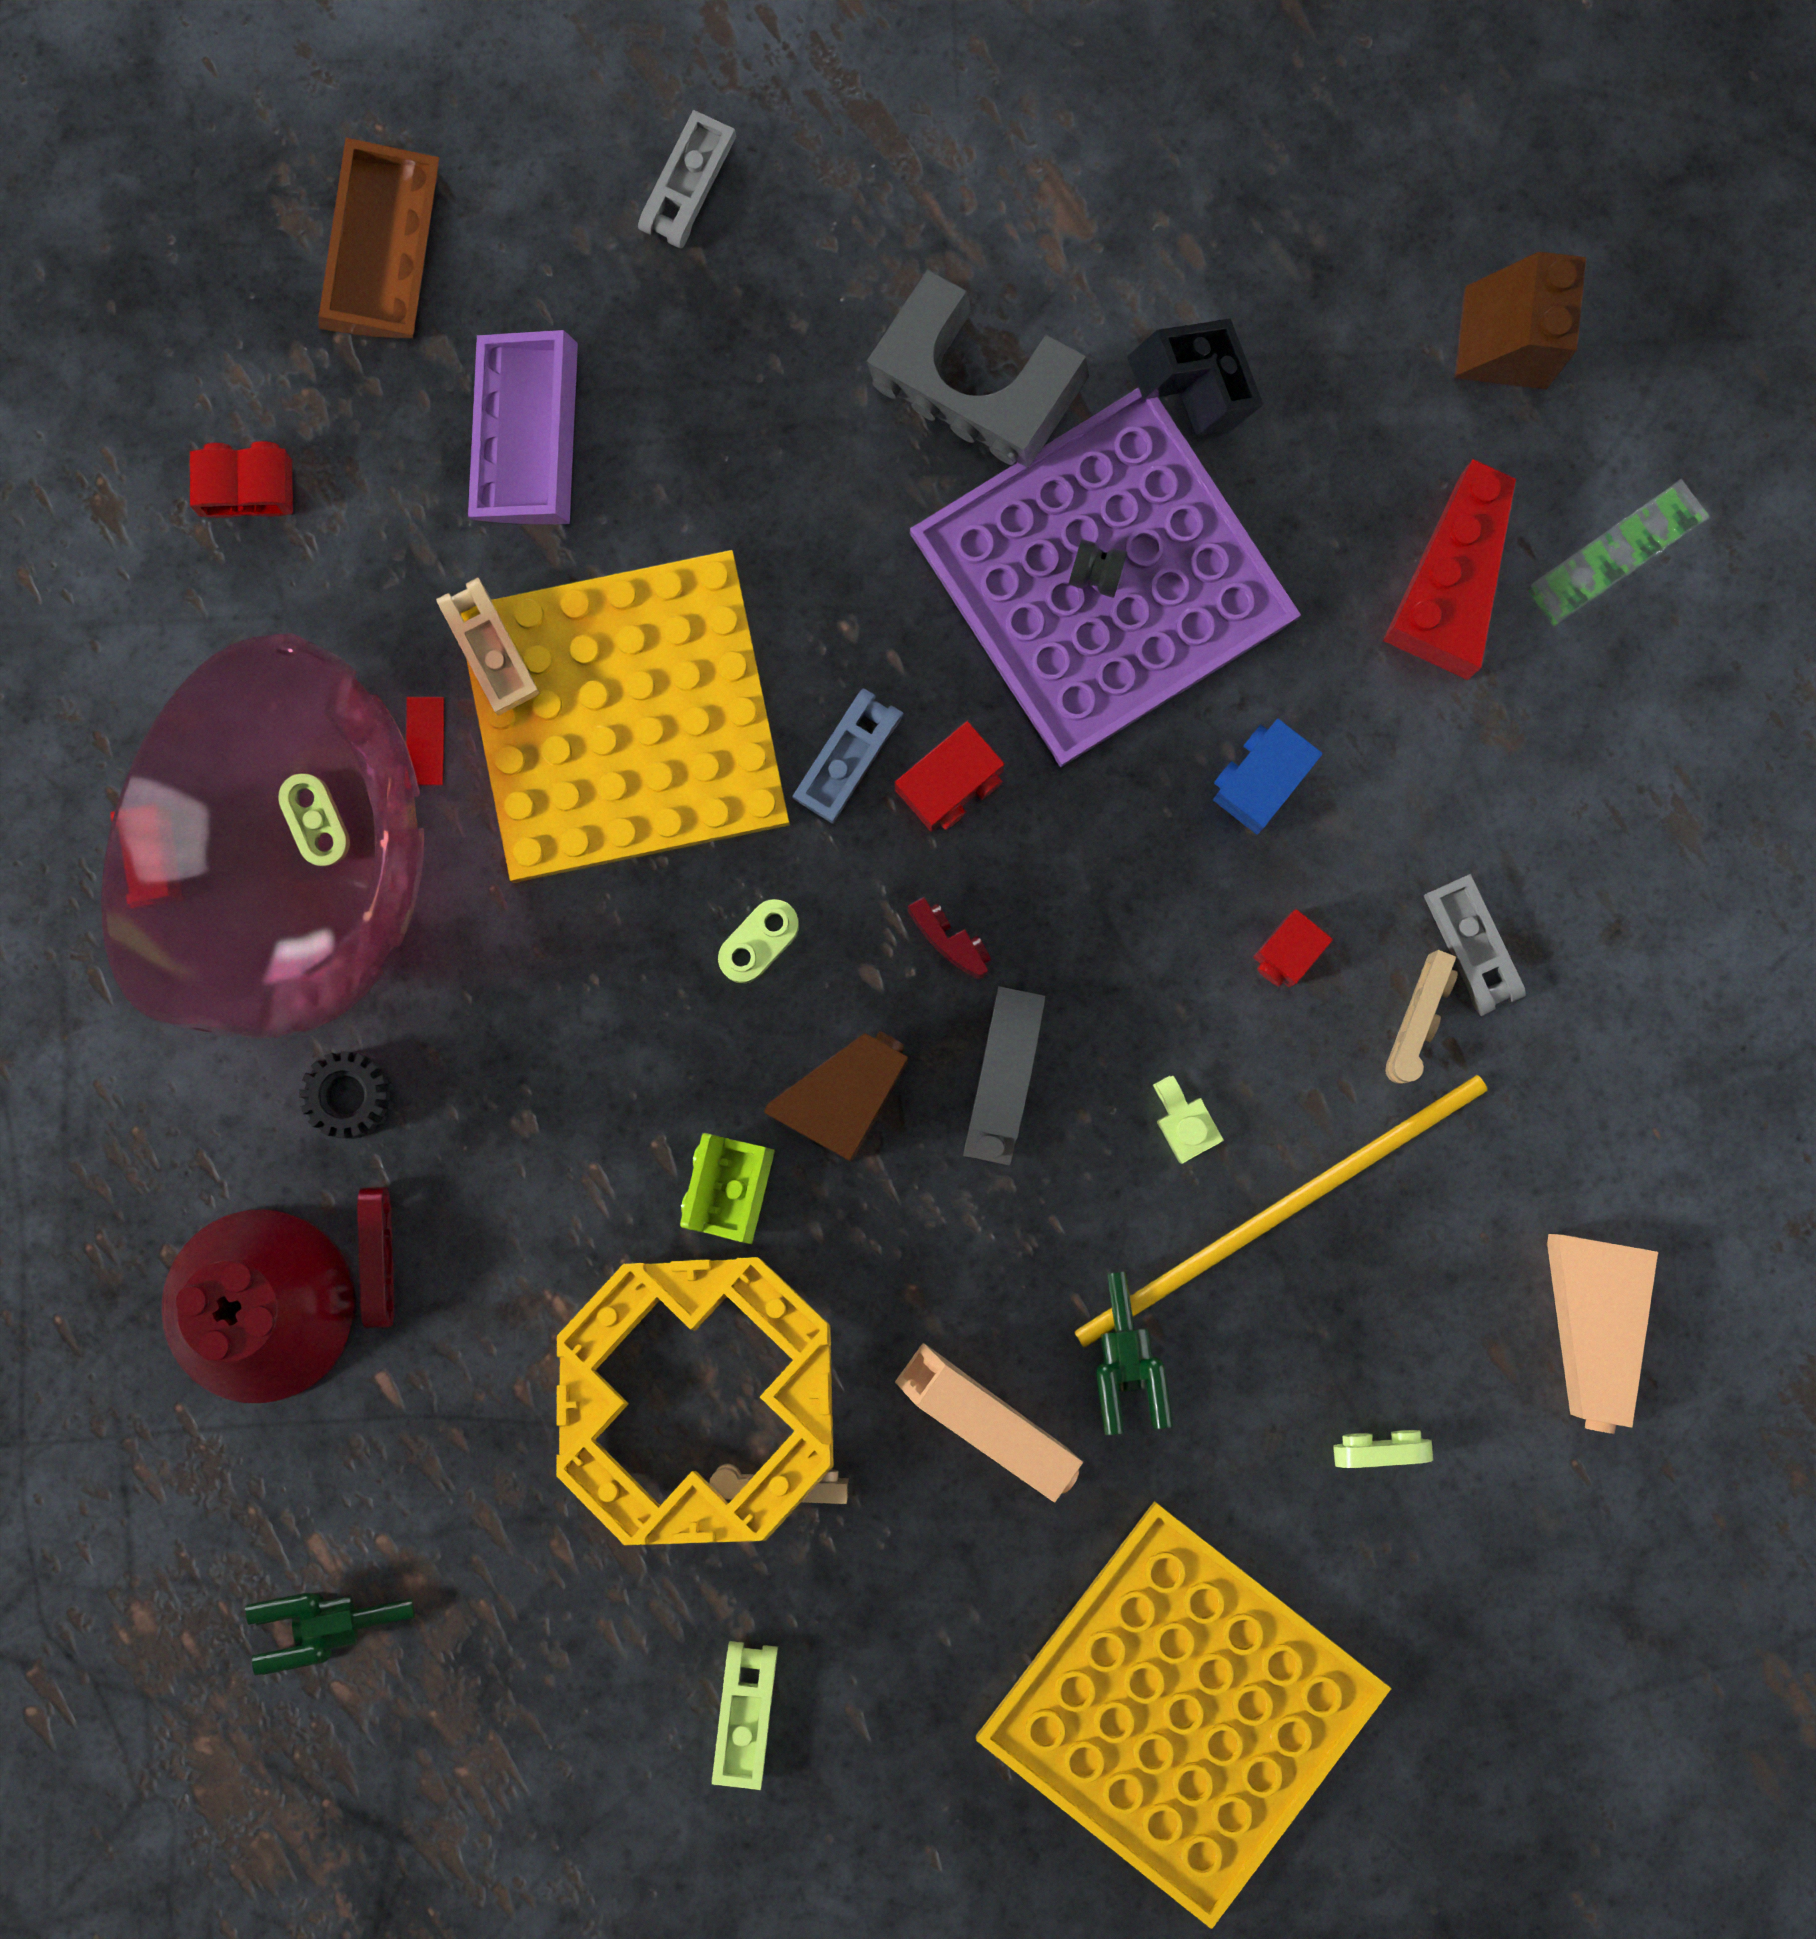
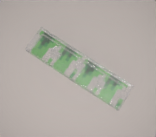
[1527,479,1710,627]

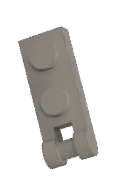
[638,110,736,249]
[1424,874,1526,1016]

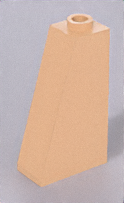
[1547,1234,1658,1434]
[895,1343,1083,1503]

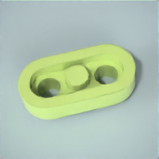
[278,773,350,866]
[718,899,799,983]
[1333,1430,1433,1468]

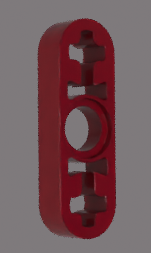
[357,1187,394,1329]

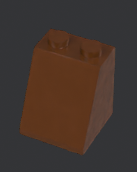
[1455,251,1587,389]
[764,1031,909,1162]

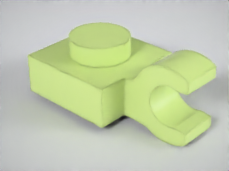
[1153,1076,1224,1164]

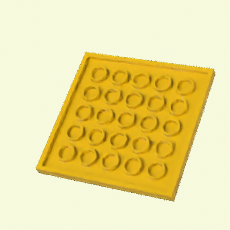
[461,550,790,883]
[976,1501,1391,1929]

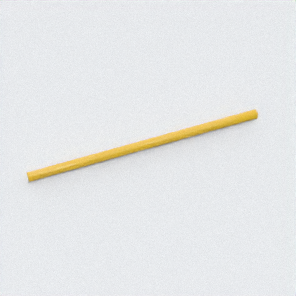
[1074,1075,1488,1348]

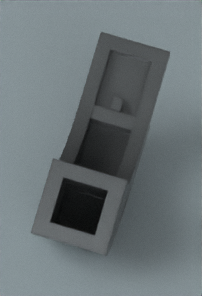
[963,986,1045,1165]

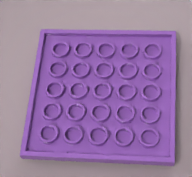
[910,388,1301,768]

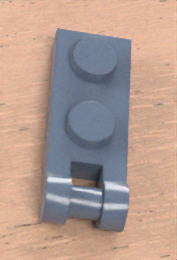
[792,688,904,824]

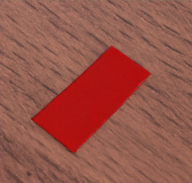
[405,697,444,785]

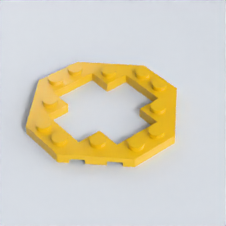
[556,1257,834,1545]

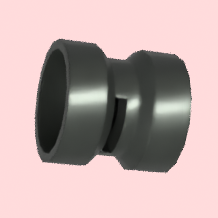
[1068,539,1127,598]

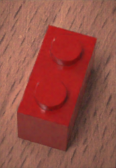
[894,721,1005,833]

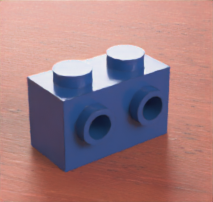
[1213,718,1323,835]

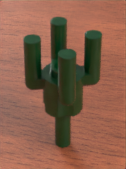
[1096,1272,1174,1435]
[245,1592,415,1676]

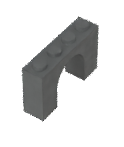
[866,270,1089,469]

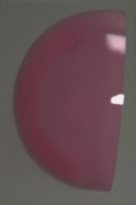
[101,633,424,1039]

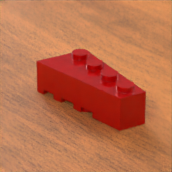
[1383,459,1516,680]

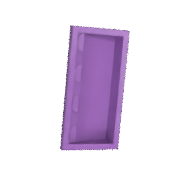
[468,330,578,524]

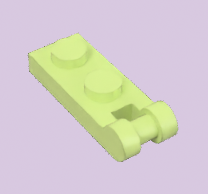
[712,1641,778,1790]

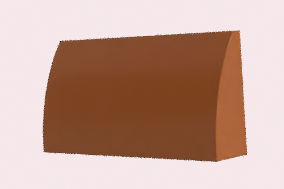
[318,137,439,338]

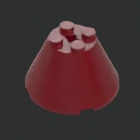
[162,1209,356,1403]

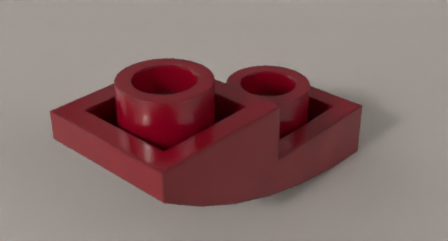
[908,897,991,980]

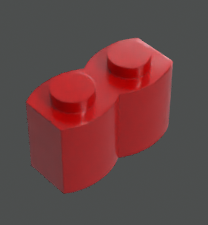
[190,441,293,518]

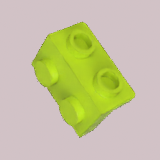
[680,1133,775,1244]

